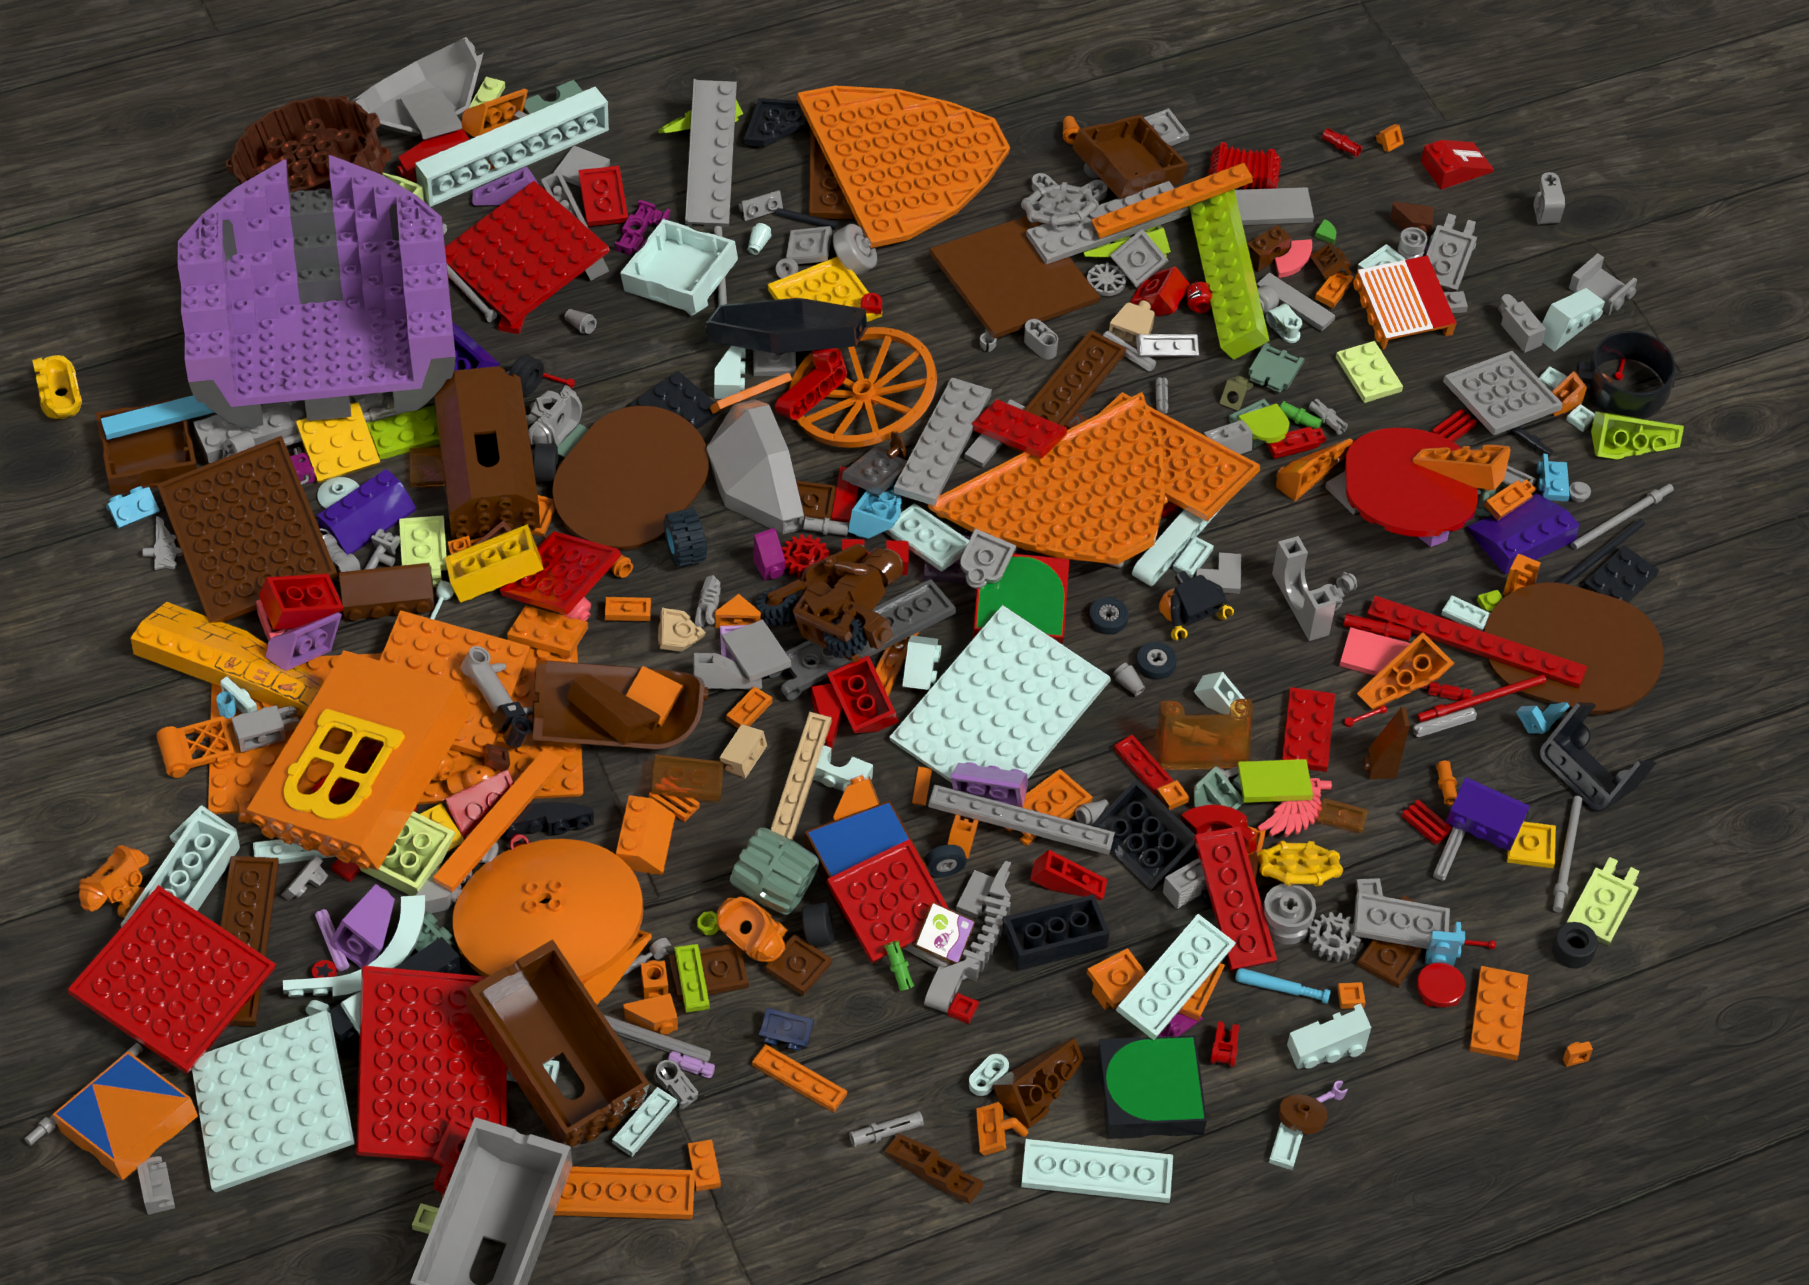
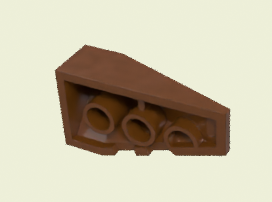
[1363,707,1410,780]
[993,1038,1084,1128]

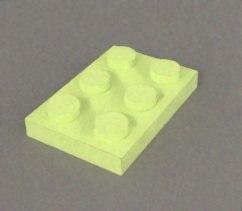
[1336,341,1403,403]

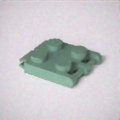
[1248,343,1305,393]

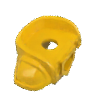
[32,355,82,419]

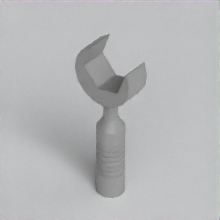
[623,938,671,976]

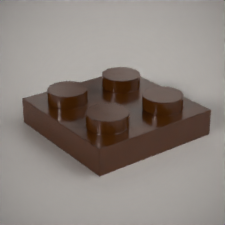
[765,934,832,996]

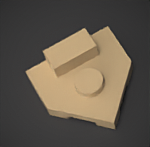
[658,608,706,652]

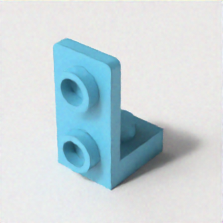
[1516,702,1569,734]

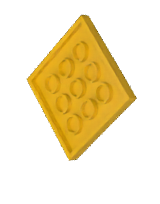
[768,257,882,322]

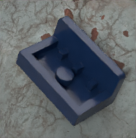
[758,1008,814,1051]

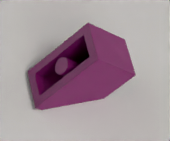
[754,528,785,581]

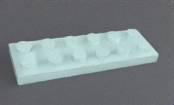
[1116,914,1236,1040]
[1021,1139,1173,1203]

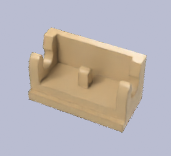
[720,724,767,779]

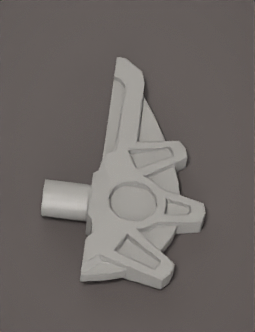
[143,517,183,570]

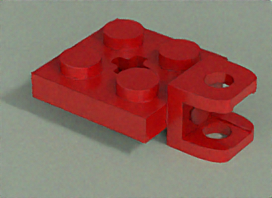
[431,1115,472,1195]

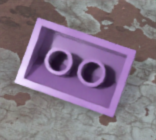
[266,613,341,671]
[951,762,1028,808]

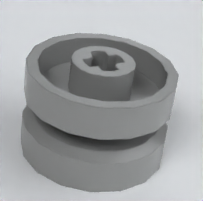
[1263,884,1316,944]

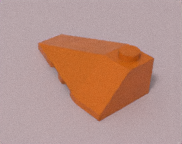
[1413,445,1511,491]

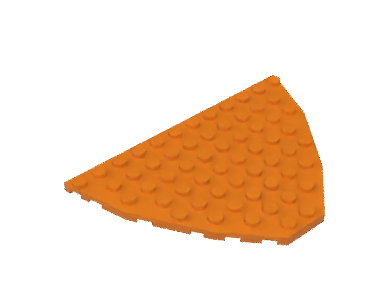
[928,392,1165,564]

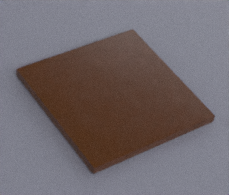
[929,216,1100,339]

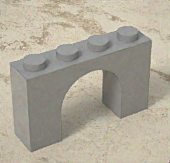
[1272,536,1336,641]

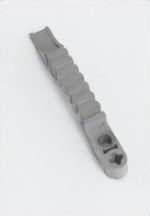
[924,861,1011,1013]

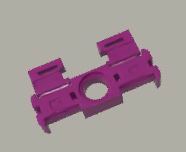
[615,200,670,255]

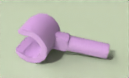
[1315,1081,1348,1102]

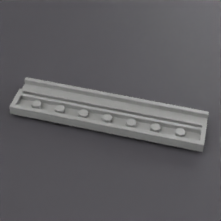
[685,79,737,228]

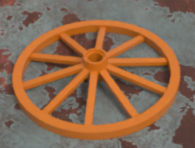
[789,327,937,448]

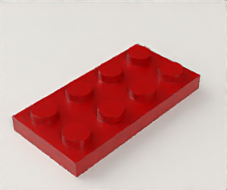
[972,399,1067,459]
[1282,687,1335,772]

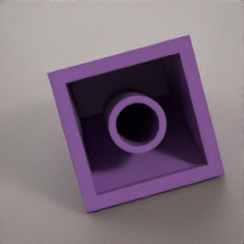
[330,884,395,968]

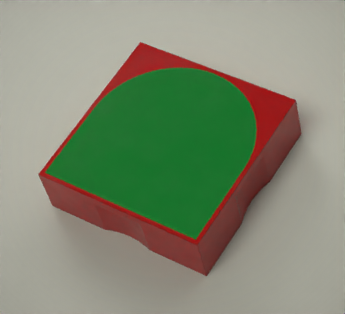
[972,554,1069,644]

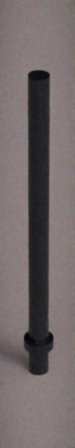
[1555,518,1645,584]

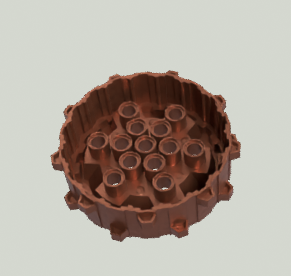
[226,95,391,193]

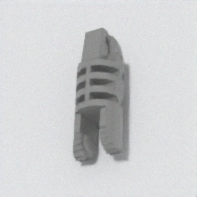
[695,575,721,627]

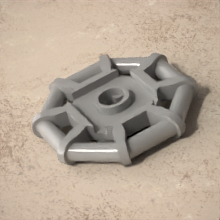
[1021,182,1099,228]

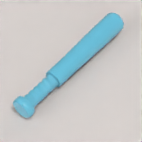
[1235,968,1330,1004]

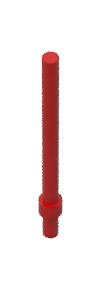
[1417,675,1546,722]

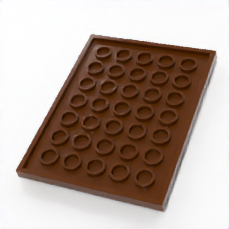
[157,436,339,623]

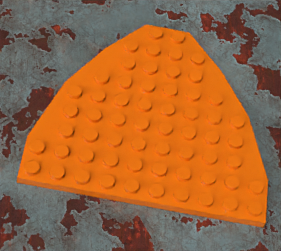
[797,86,1010,248]

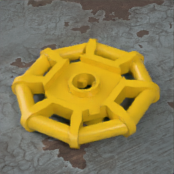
[1257,841,1343,887]

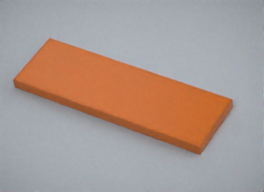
[912,767,932,806]

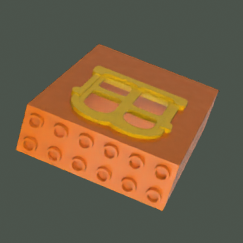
[246,650,473,870]

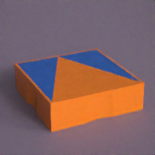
[52,1051,198,1180]

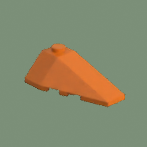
[1275,438,1353,501]
[1357,633,1454,710]
[581,930,652,1005]

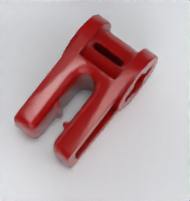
[1210,1021,1239,1067]

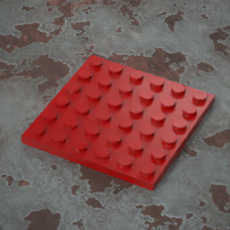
[445,181,610,326]
[68,885,276,1074]

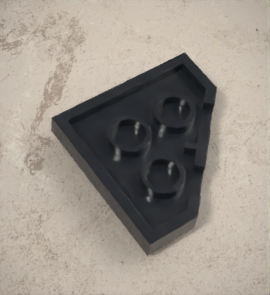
[744,98,809,147]

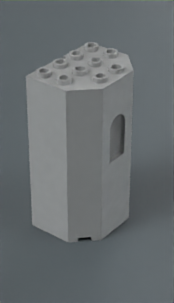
[410,1117,572,1285]

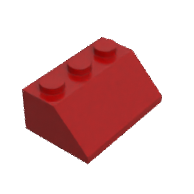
[827,655,898,733]

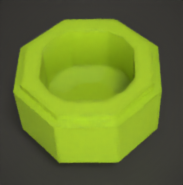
[697,911,720,936]

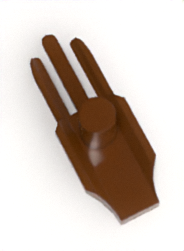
[886,431,907,460]

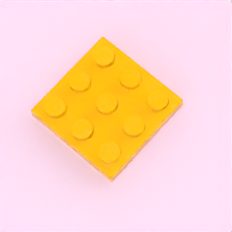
[296,402,380,484]

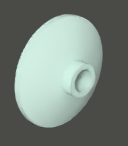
[317,477,360,509]

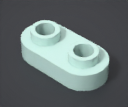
[969,1054,1009,1096]

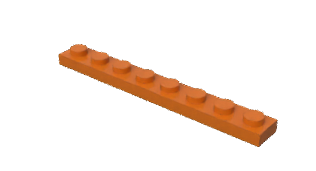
[1091,163,1253,239]

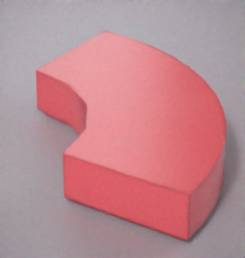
[1274,239,1312,278]

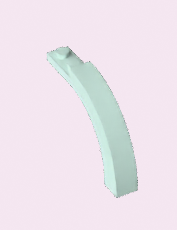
[283,895,425,1001]

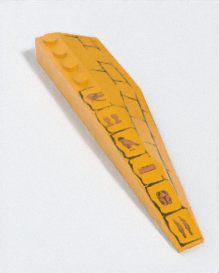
[131,602,369,741]

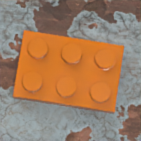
[507,605,588,657]

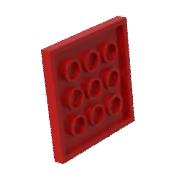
[500,531,621,615]
[826,839,950,963]

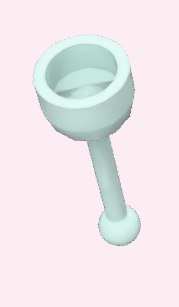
[430,581,455,620]

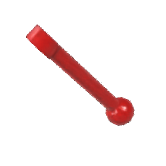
[1614,359,1626,381]
[543,373,575,388]
[1344,705,1387,727]
[1464,940,1496,949]

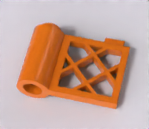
[156,716,236,778]

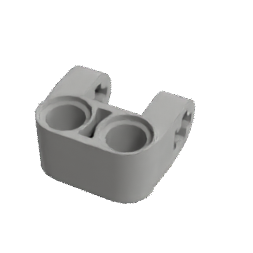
[1534,172,1565,224]

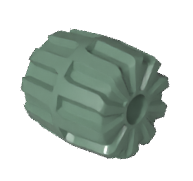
[730,828,819,915]

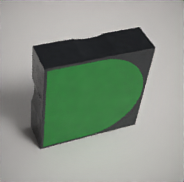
[1097,1035,1207,1139]

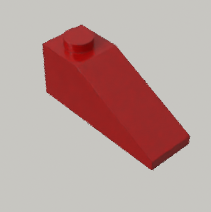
[811,683,843,753]
[1030,850,1107,900]

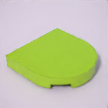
[1238,403,1289,443]

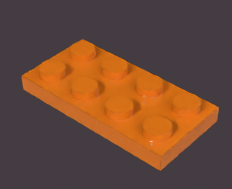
[1469,966,1528,1060]

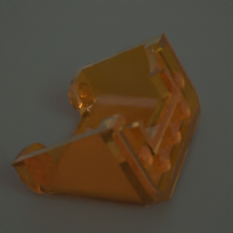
[1155,699,1253,770]

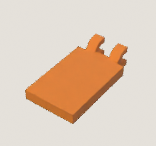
[1005,769,1093,847]

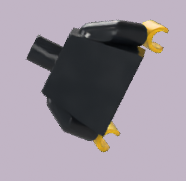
[1170,571,1234,641]

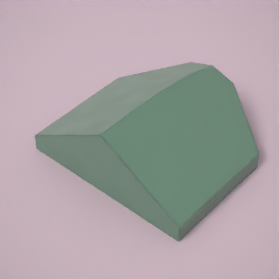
[1194,766,1244,809]

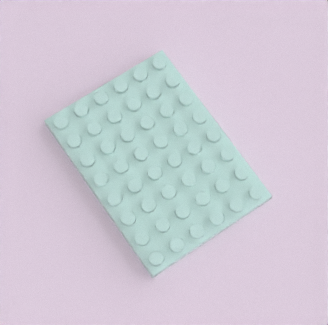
[890,605,1111,783]

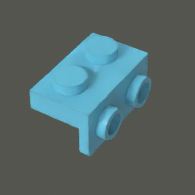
[106,486,160,529]
[1425,922,1465,966]

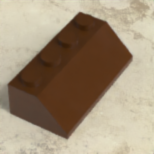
[339,563,434,621]

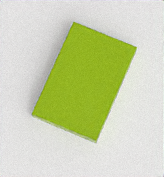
[1238,759,1313,803]

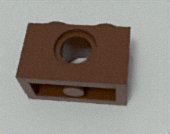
[1247,225,1291,272]

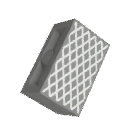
[1163,858,1208,909]

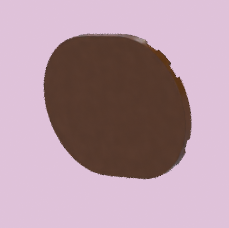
[553,406,709,551]
[1485,582,1664,715]

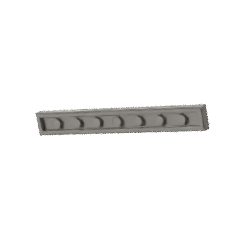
[928,785,1115,855]

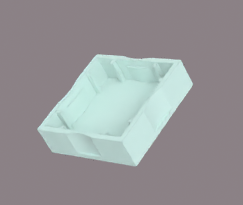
[621,219,738,314]

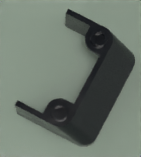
[1540,702,1656,810]

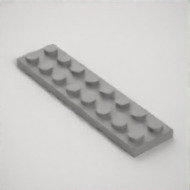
[1026,181,1189,264]
[893,378,992,506]

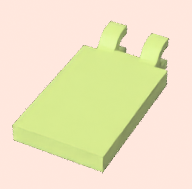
[399,515,447,587]
[1567,857,1639,946]

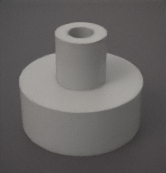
[776,258,798,278]

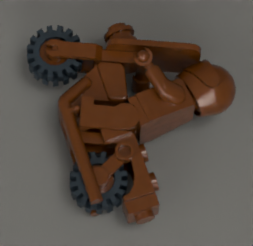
[756,544,903,662]

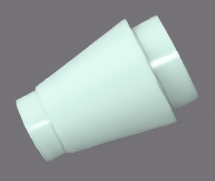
[747,223,771,255]

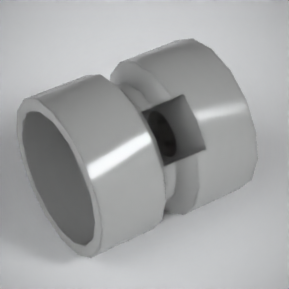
[1397,227,1427,260]

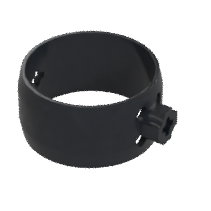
[1576,331,1675,419]

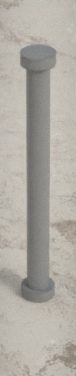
[447,264,498,322]

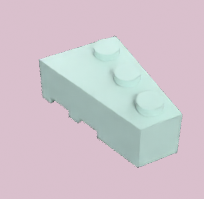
[1542,288,1605,352]
[1287,1003,1371,1069]

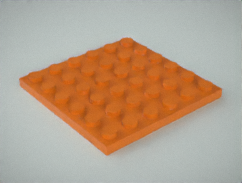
[380,610,530,758]

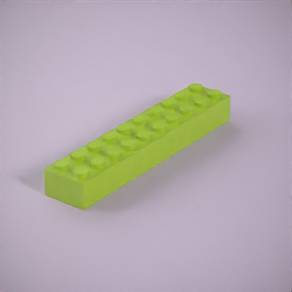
[1189,189,1270,360]

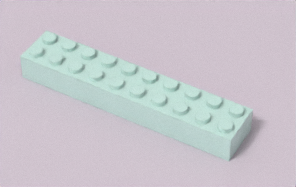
[415,87,609,207]

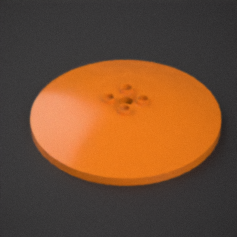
[453,839,644,981]

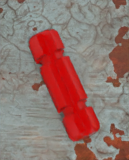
[1428,682,1473,700]

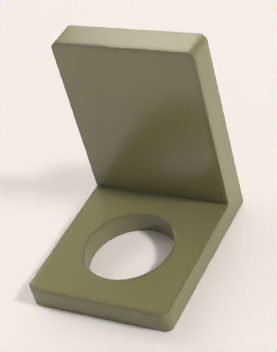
[1220,376,1253,411]

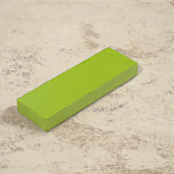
[674,944,710,1013]

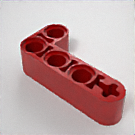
[775,348,847,420]

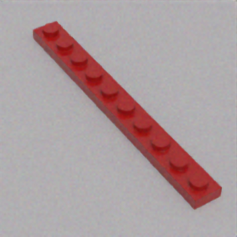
[1367,596,1587,689]

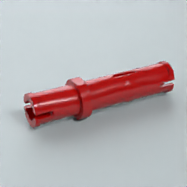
[1343,613,1412,642]

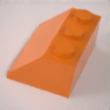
[461,89,528,137]
[616,795,675,875]

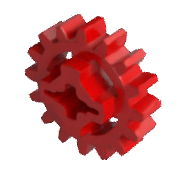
[782,534,829,578]

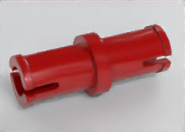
[1322,128,1363,157]

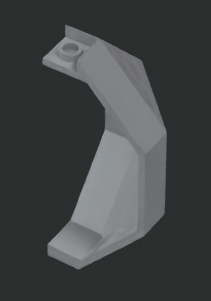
[351,37,484,137]
[707,399,804,534]

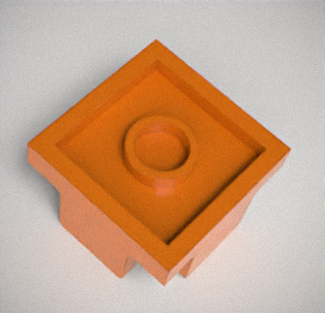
[1087,948,1146,1009]

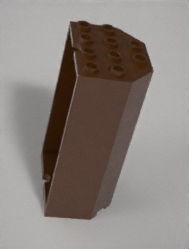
[434,366,540,539]
[465,939,650,1147]

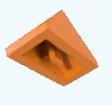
[1552,371,1587,416]
[715,594,761,628]

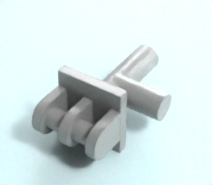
[364,529,401,570]

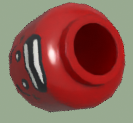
[1186,282,1212,313]

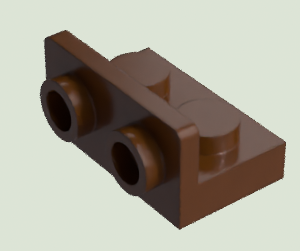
[1310,242,1352,279]

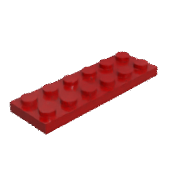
[1194,826,1277,972]

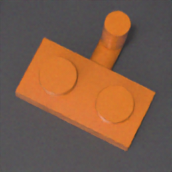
[976,1102,1028,1156]

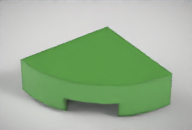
[1315,219,1336,245]

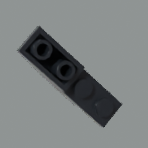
[501,802,594,840]

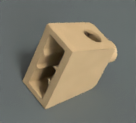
[1109,301,1155,347]

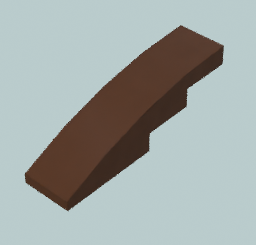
[885,1133,984,1204]

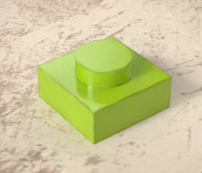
[1477,590,1503,613]

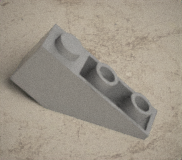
[693,653,762,690]

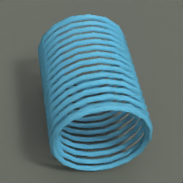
[216,691,236,718]

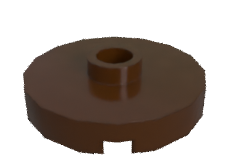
[1279,1094,1328,1134]

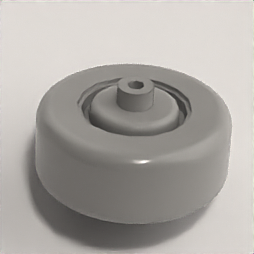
[833,224,877,275]

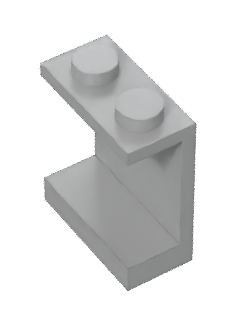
[1569,253,1637,315]

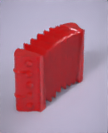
[1208,142,1281,190]

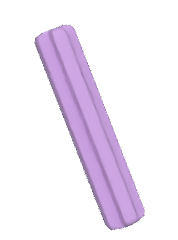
[315,909,349,972]

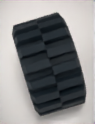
[664,508,707,568]

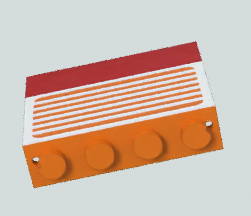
[1353,255,1457,350]

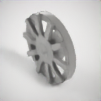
[1087,263,1126,296]

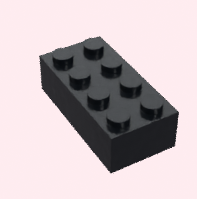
[1003,894,1110,971]

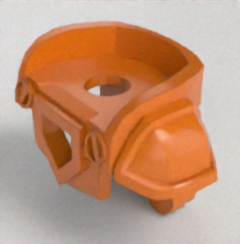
[79,845,149,919]
[717,897,788,962]

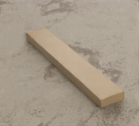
[771,712,832,840]

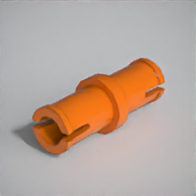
[1436,761,1457,806]

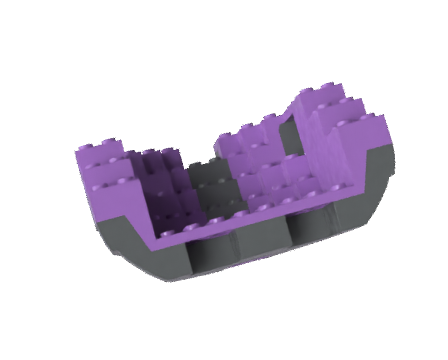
[178,155,456,427]

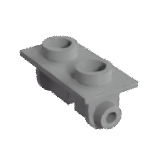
[738,190,783,221]

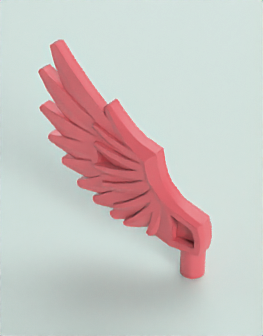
[1258,778,1332,837]

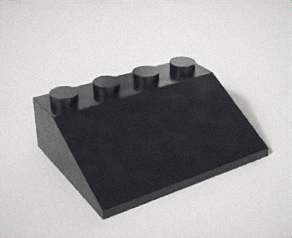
[1091,779,1198,890]

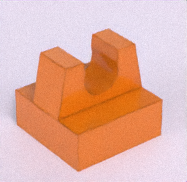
[1376,124,1404,152]

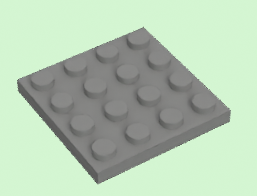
[1443,351,1563,436]

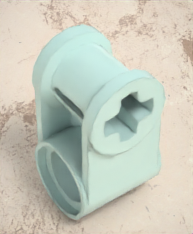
[1265,304,1302,343]

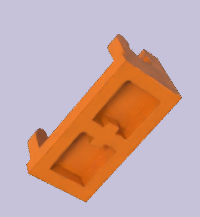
[1503,554,1541,597]

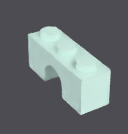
[813,745,873,792]

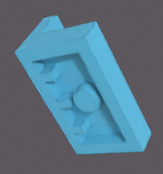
[1537,454,1570,501]

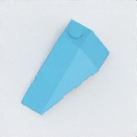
[848,483,901,539]

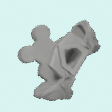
[526,385,582,447]

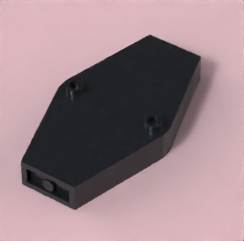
[705,298,868,355]

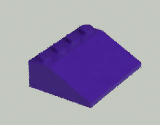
[1467,494,1580,574]

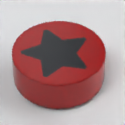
[312,960,337,978]

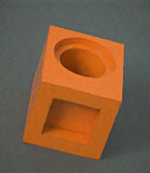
[641,960,668,999]

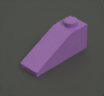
[472,167,539,205]

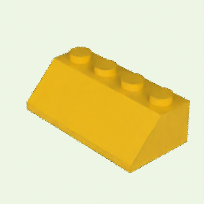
[445,524,544,603]

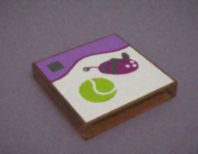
[913,902,975,964]

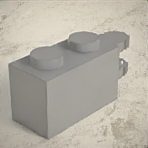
[1499,294,1546,353]
[232,705,300,752]

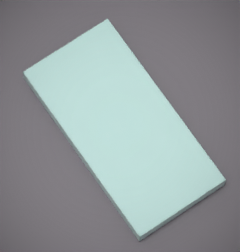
[884,503,969,572]

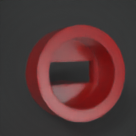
[509,834,529,850]

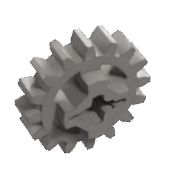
[1309,912,1360,962]

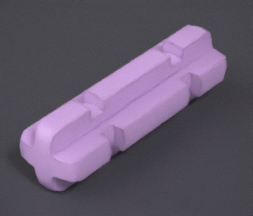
[668,1051,715,1078]

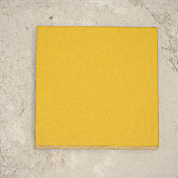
[1507,822,1556,868]

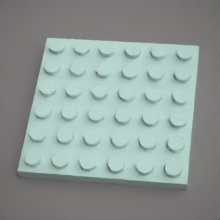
[192,1010,355,1192]

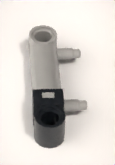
[460,646,534,748]

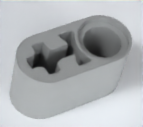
[1024,319,1058,360]

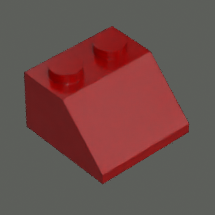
[1130,266,1190,317]

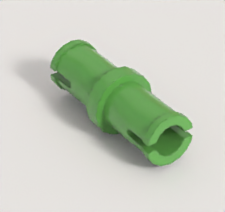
[1280,401,1322,429]
[884,940,914,991]

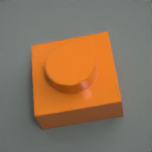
[1157,780,1189,810]
[1337,982,1366,1009]
[1563,1041,1593,1067]

